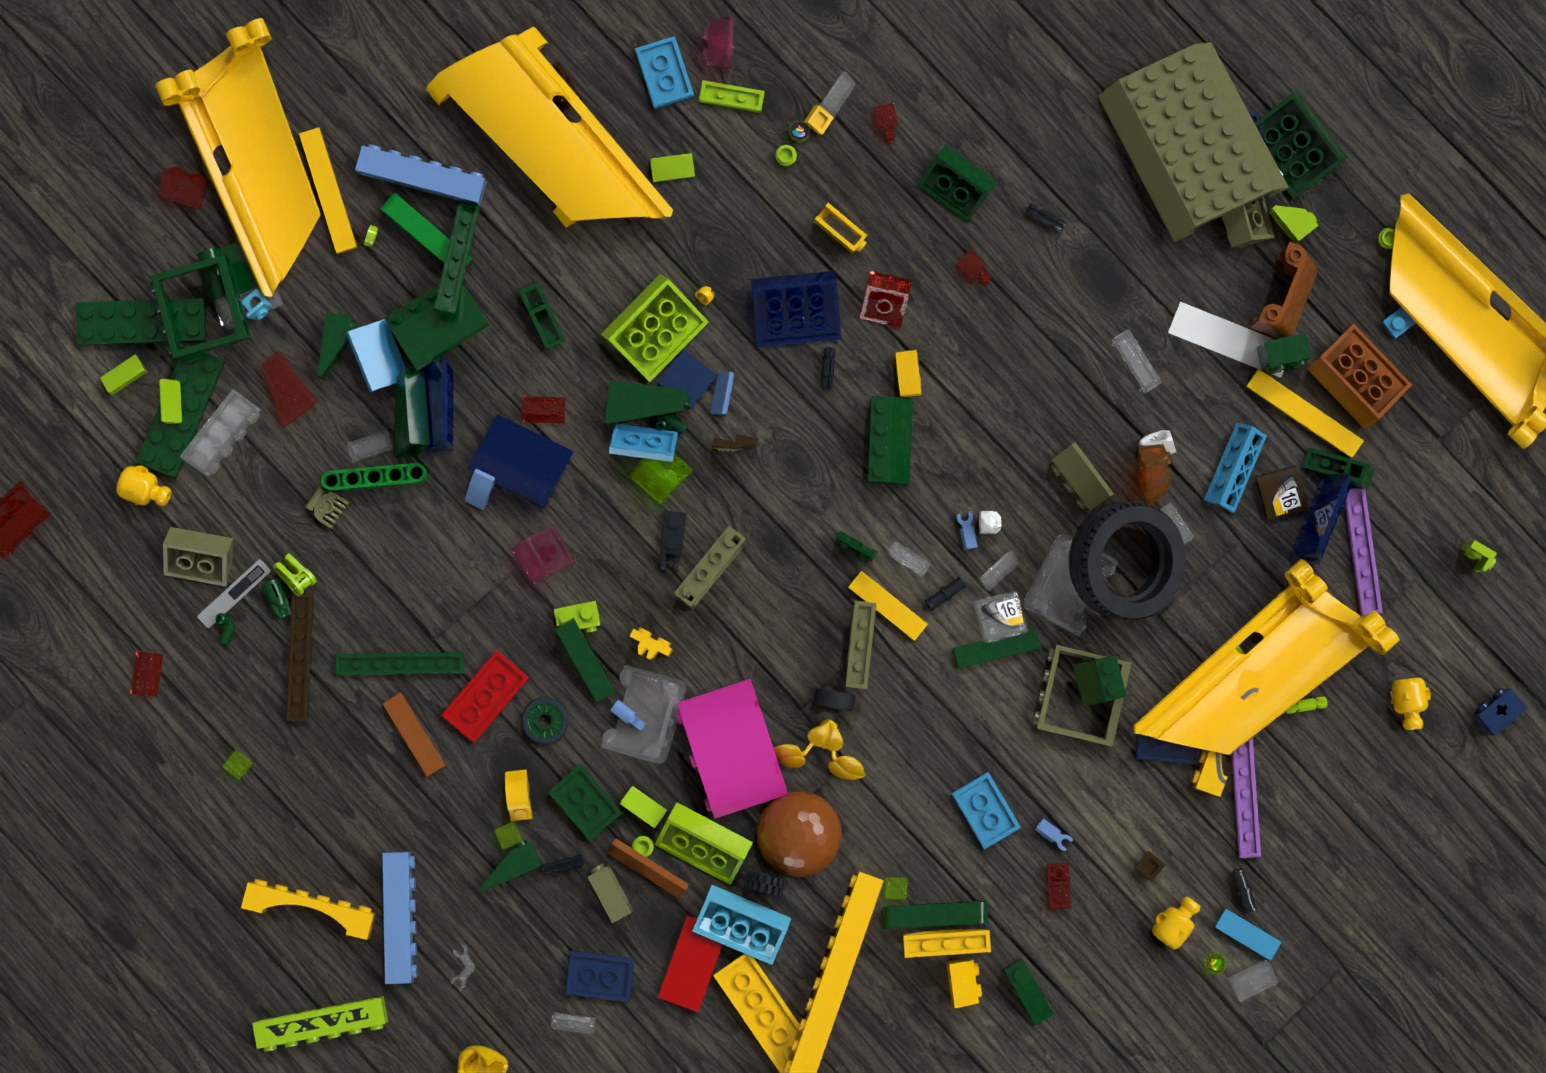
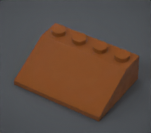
[1307,324,1412,430]

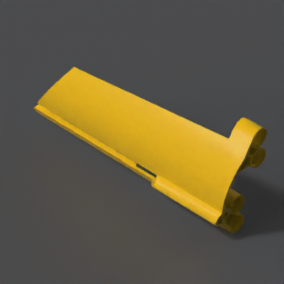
[155,18,321,298]
[426,27,673,221]
[1389,193,1546,449]
[1134,559,1399,755]

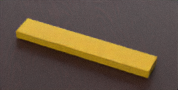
[299,127,358,254]
[1246,369,1364,459]

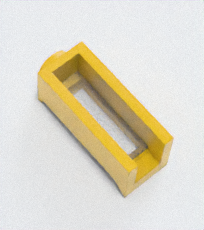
[813,203,867,254]

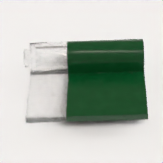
[197,241,283,329]

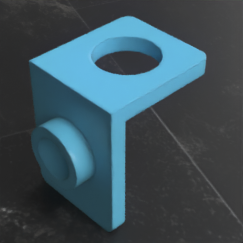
[242,289,272,320]

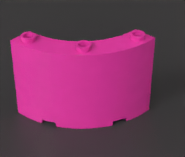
[676,679,788,819]

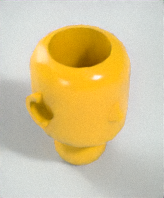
[116,466,172,506]
[1390,678,1431,730]
[1152,896,1200,949]

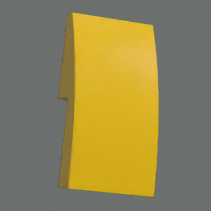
[896,350,922,398]

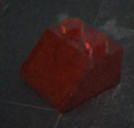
[860,271,912,328]

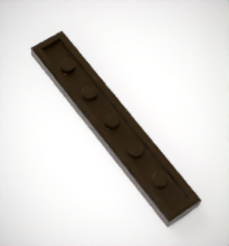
[286,592,314,722]

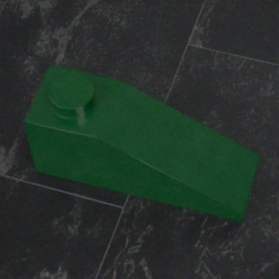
[318,312,357,379]
[1302,448,1375,490]
[480,840,542,892]
[1002,958,1054,1025]

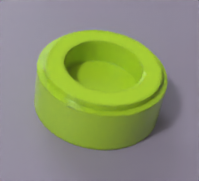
[364,225,378,247]

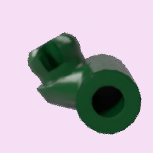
[656,415,688,435]
[215,613,235,645]

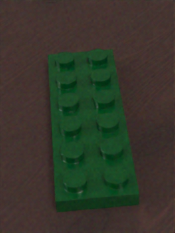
[76,298,206,346]
[135,345,226,479]

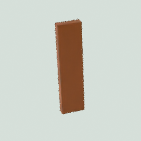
[383,692,446,777]
[607,839,689,899]

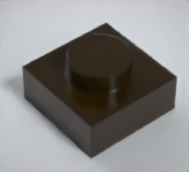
[1135,851,1165,881]

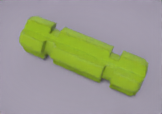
[1286,697,1327,714]

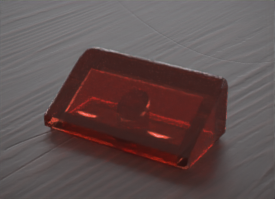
[522,396,566,424]
[131,651,163,697]

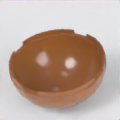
[756,791,842,877]

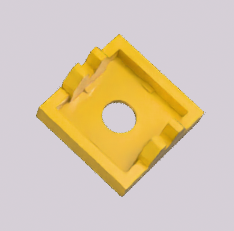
[630,627,673,660]

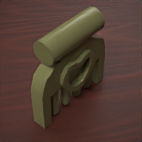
[306,487,350,529]

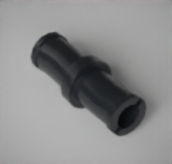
[924,576,967,612]
[1230,868,1258,913]

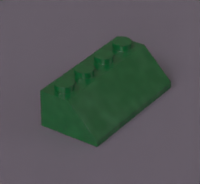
[867,396,913,485]

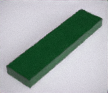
[555,618,615,702]
[953,627,1041,669]

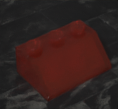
[0,481,50,559]

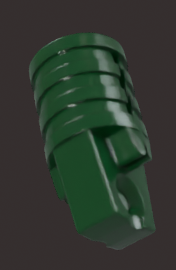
[261,578,291,619]

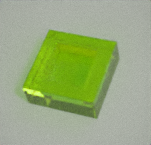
[222,750,253,780]
[494,821,523,850]
[885,877,907,900]

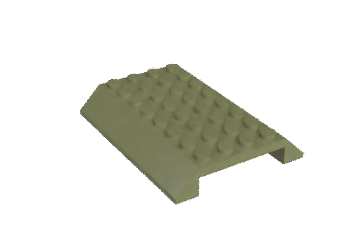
[1098,43,1289,242]

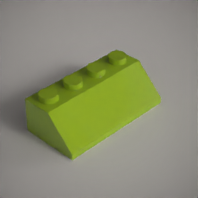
[655,803,753,885]

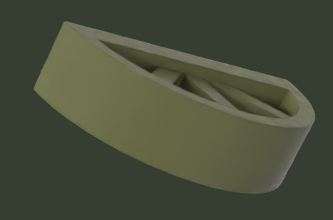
[845,601,876,689]

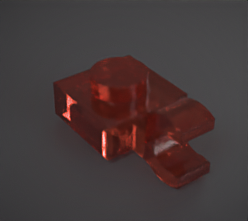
[873,103,898,142]
[956,249,992,285]

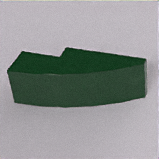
[518,280,566,350]

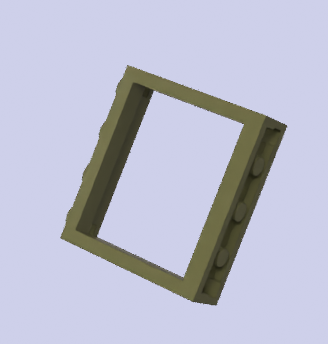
[674,525,746,610]
[1033,645,1132,747]

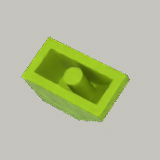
[1269,205,1319,244]

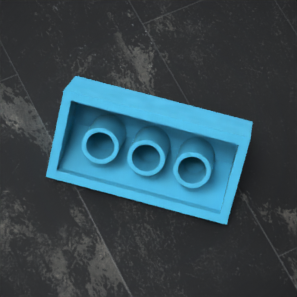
[693,885,791,965]

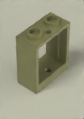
[588,863,633,923]

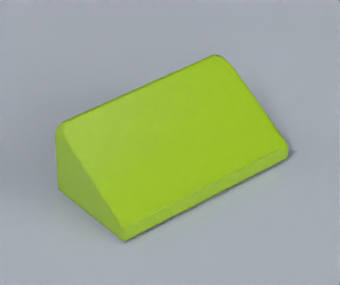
[650,153,695,183]
[100,354,148,396]
[159,379,182,424]
[620,786,667,828]

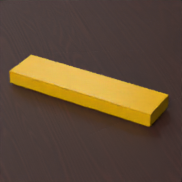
[848,571,928,641]

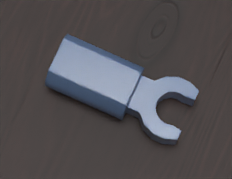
[956,511,978,550]
[610,700,646,731]
[1035,818,1073,851]

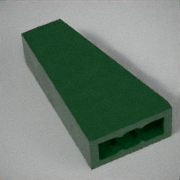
[394,368,430,458]
[605,381,691,424]

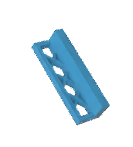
[1204,423,1267,513]

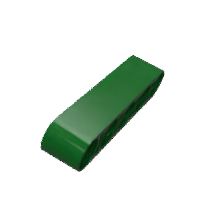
[380,193,472,266]
[321,463,428,492]

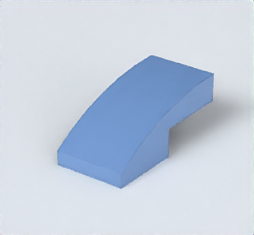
[465,469,495,510]

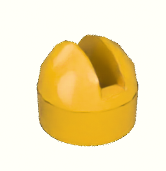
[695,286,714,305]

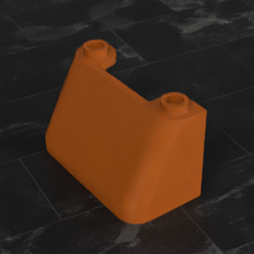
[1250,242,1318,339]

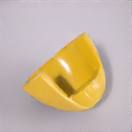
[458,1046,508,1073]

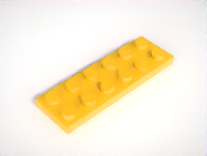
[713,953,823,1073]

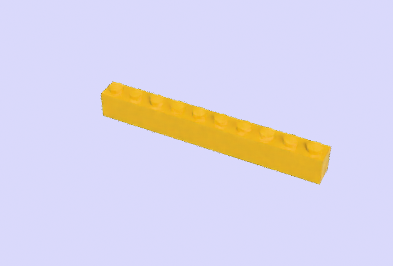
[783,872,884,1073]

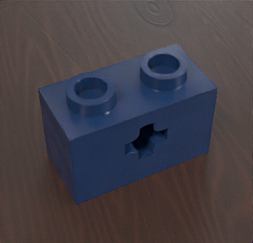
[1473,688,1528,735]

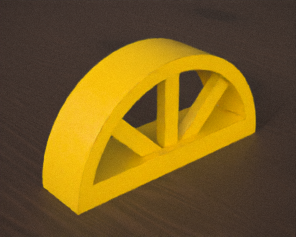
[903,929,991,958]

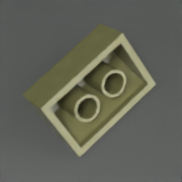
[1222,196,1275,248]
[1050,442,1114,512]
[163,527,233,587]

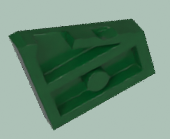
[836,531,878,562]

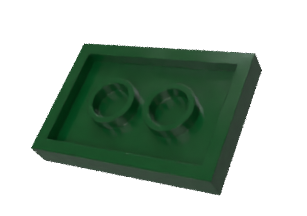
[548,764,622,841]

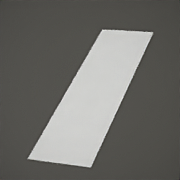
[1168,302,1284,378]

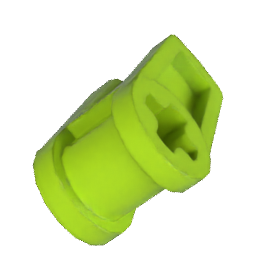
[273,553,316,596]

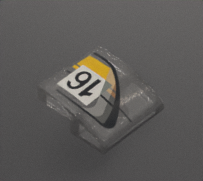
[973,592,1028,643]

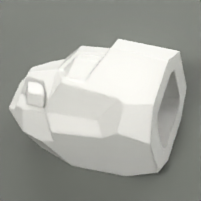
[1139,430,1177,457]
[979,511,1002,534]

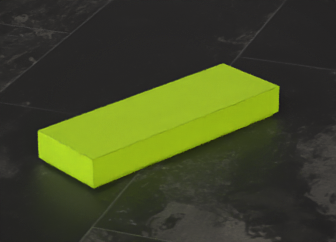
[699,80,765,113]

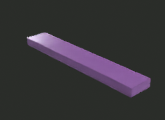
[1342,488,1383,616]
[1231,737,1261,858]

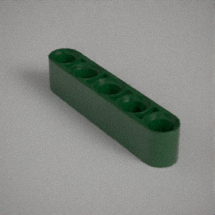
[882,901,988,929]

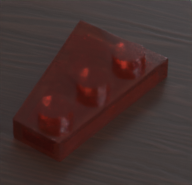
[262,351,318,428]

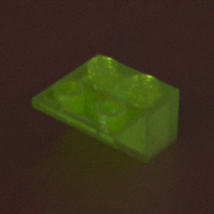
[629,453,693,504]

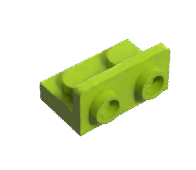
[1460,540,1497,572]
[554,601,601,633]

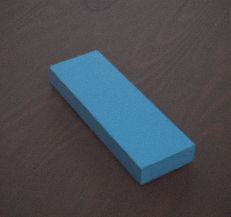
[1214,909,1282,961]

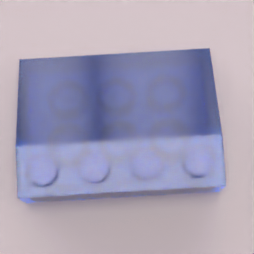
[751,271,841,347]
[422,358,454,451]
[467,414,574,508]
[1293,474,1352,565]

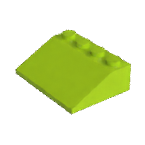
[601,274,709,382]

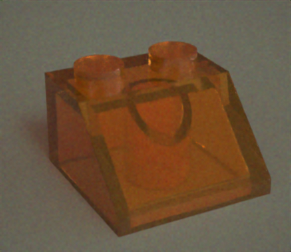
[1138,444,1171,505]

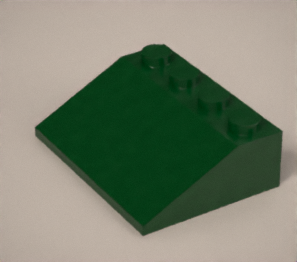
[1255,92,1349,199]
[384,282,490,371]

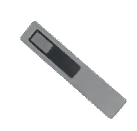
[198,559,271,628]

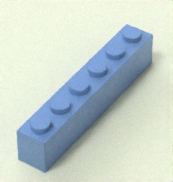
[355,144,487,206]
[382,851,417,984]

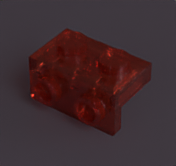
[158,167,209,209]

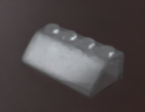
[180,389,261,476]

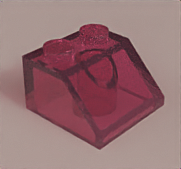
[703,16,734,69]
[511,525,576,586]

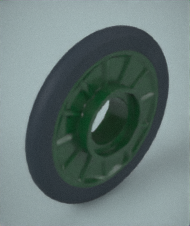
[522,697,569,744]

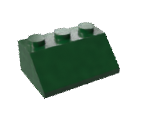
[917,145,997,222]

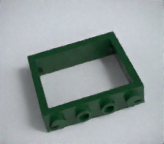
[150,255,252,360]

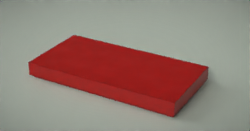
[441,650,530,743]
[658,915,722,1012]

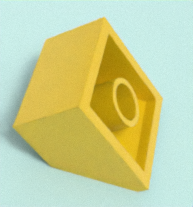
[946,958,982,1008]

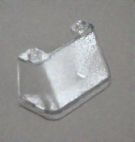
[1023,534,1118,637]
[601,665,686,764]

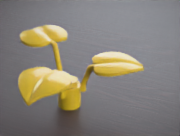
[774,720,865,780]

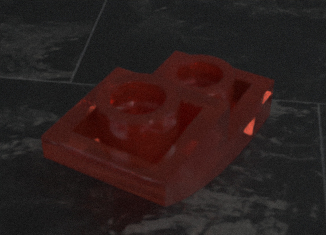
[1047,863,1071,910]

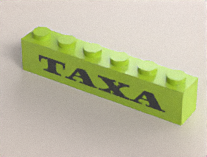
[252,996,388,1051]

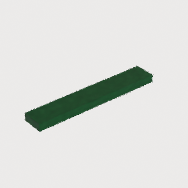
[433,200,480,317]
[335,652,464,675]

